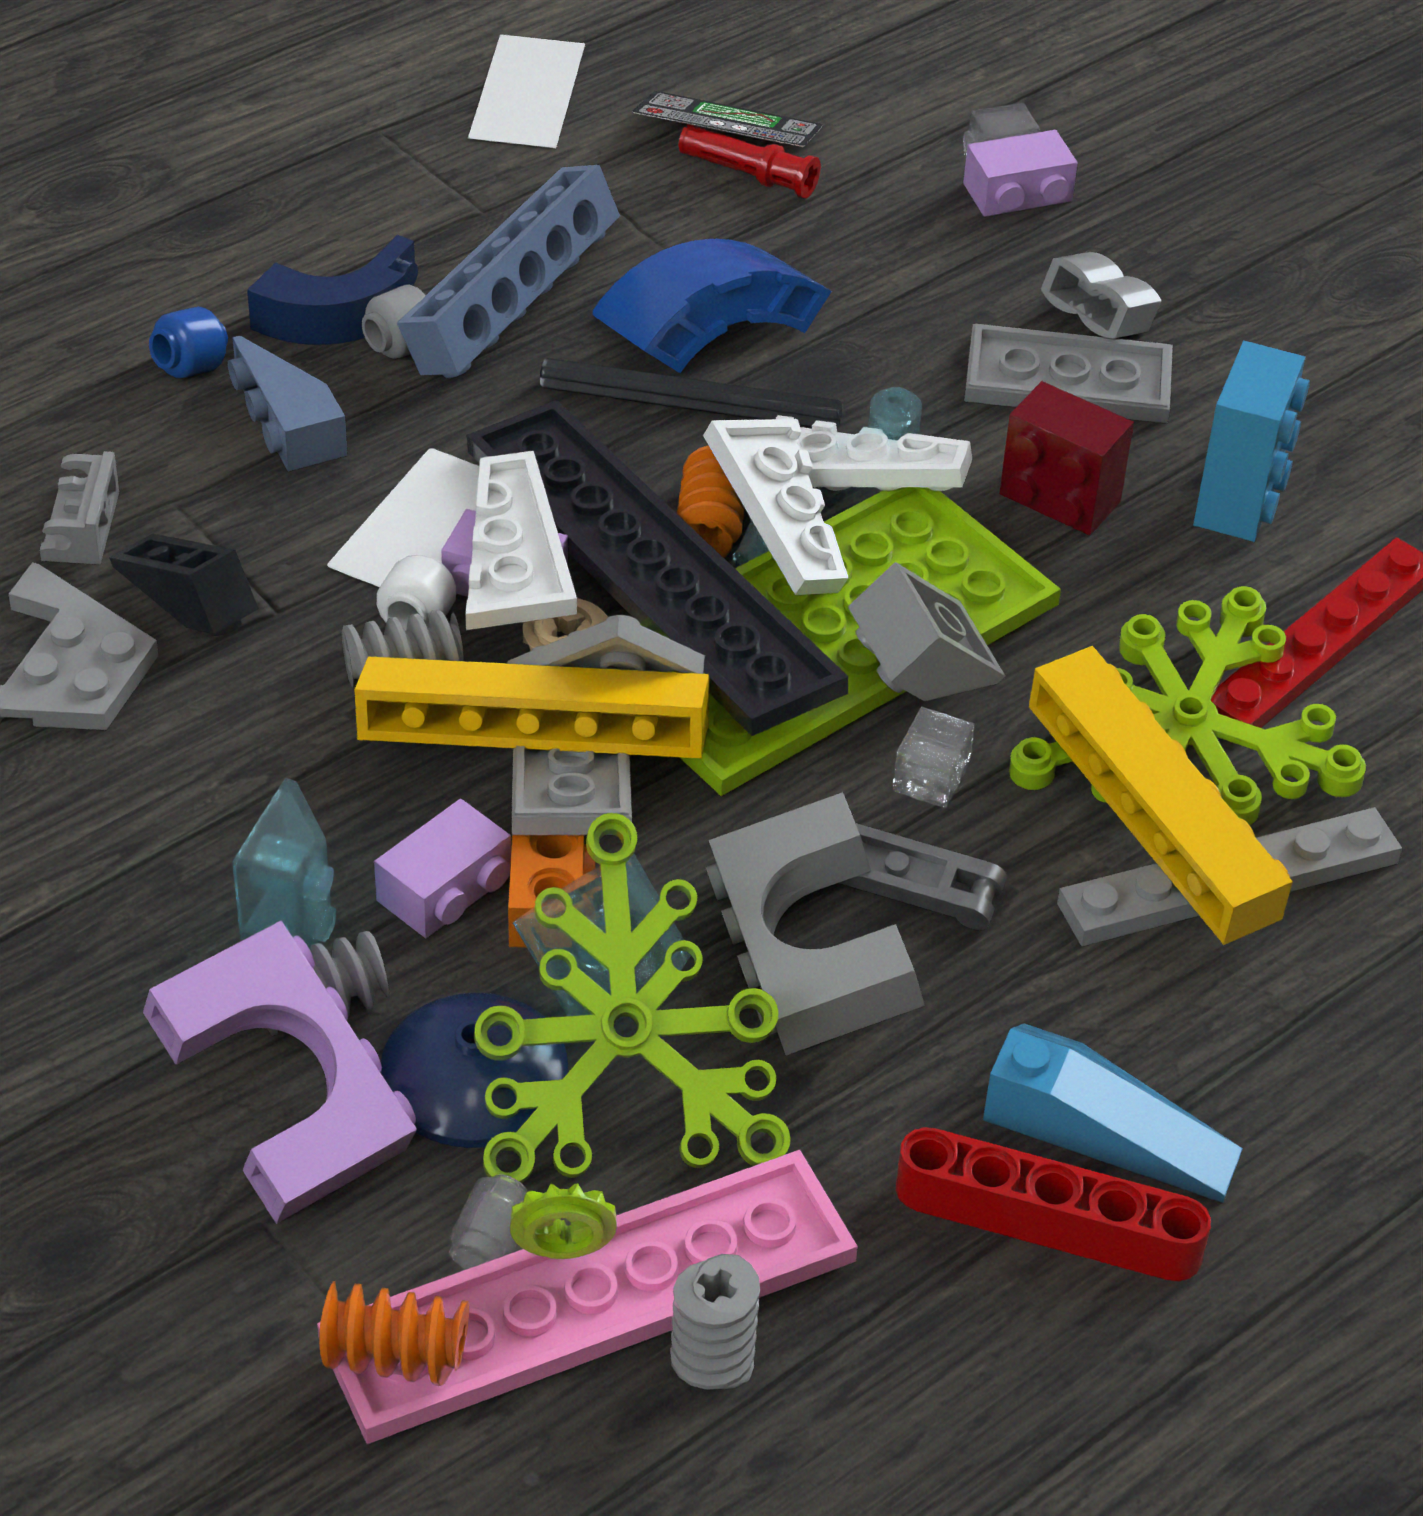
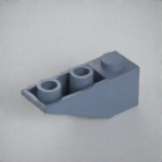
[228,336,347,471]

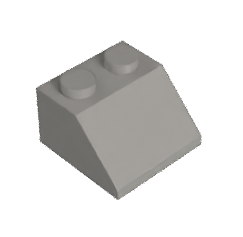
[848,562,1005,701]

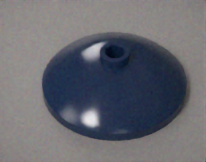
[381,993,568,1148]

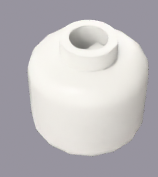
[376,555,457,631]

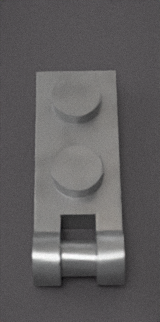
[839,823,1007,930]

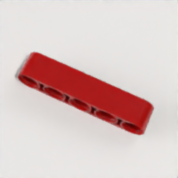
[896,1127,1211,1281]

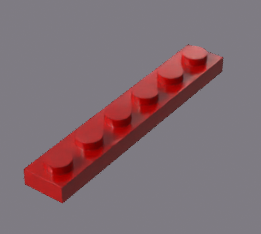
[1211,537,1423,728]

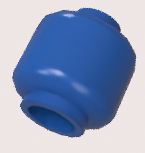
[149,306,228,378]

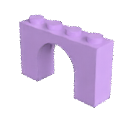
[143,920,417,1224]

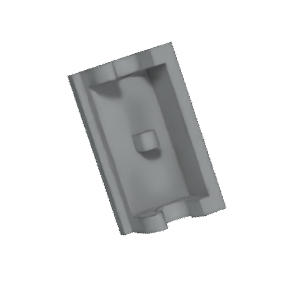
[40,451,119,564]

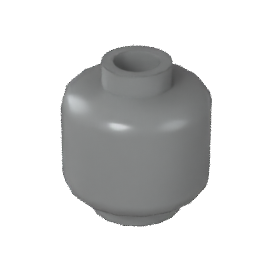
[362,284,426,359]

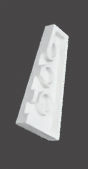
[776,415,972,491]
[703,419,848,595]
[465,451,577,630]

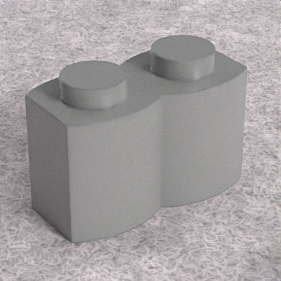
[1041,252,1161,339]

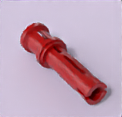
[678,124,821,199]

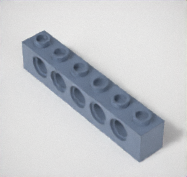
[397,165,620,378]

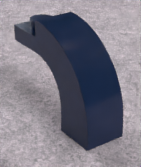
[247,235,418,345]

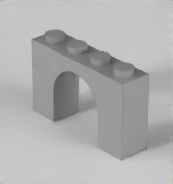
[706,792,925,1055]

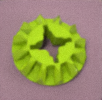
[510,1183,617,1259]

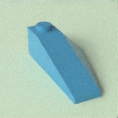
[983,1023,1243,1203]

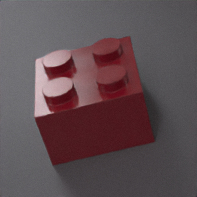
[999,381,1134,536]

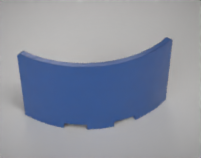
[593,239,832,373]

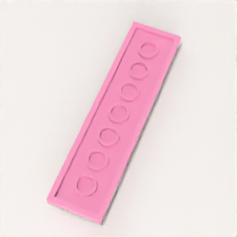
[317,1150,858,1444]

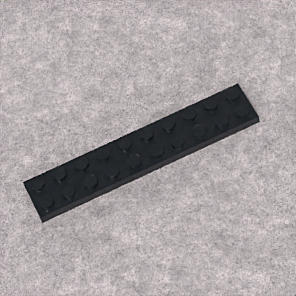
[466,400,848,736]

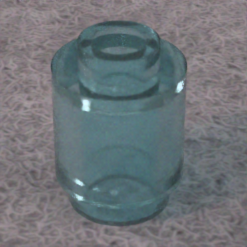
[868,387,922,440]

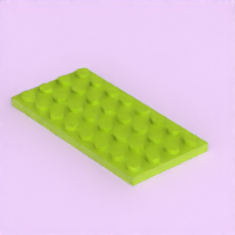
[668,487,1061,796]

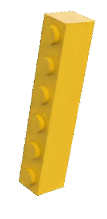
[1029,646,1293,945]
[354,656,709,758]

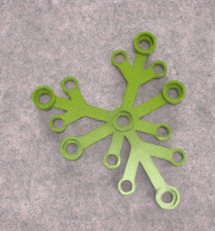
[1009,586,1366,825]
[474,813,790,1187]

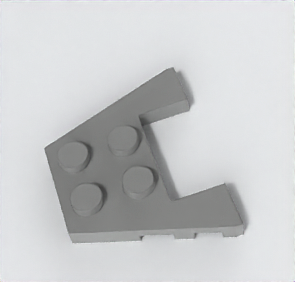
[0,562,158,730]

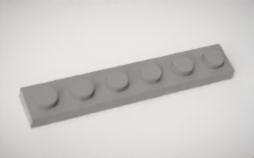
[1057,807,1402,946]

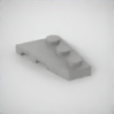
[507,615,705,674]

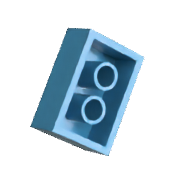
[1193,340,1310,542]

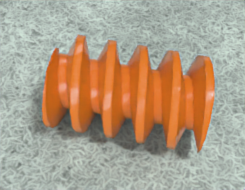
[677,445,745,558]
[319,1281,469,1386]

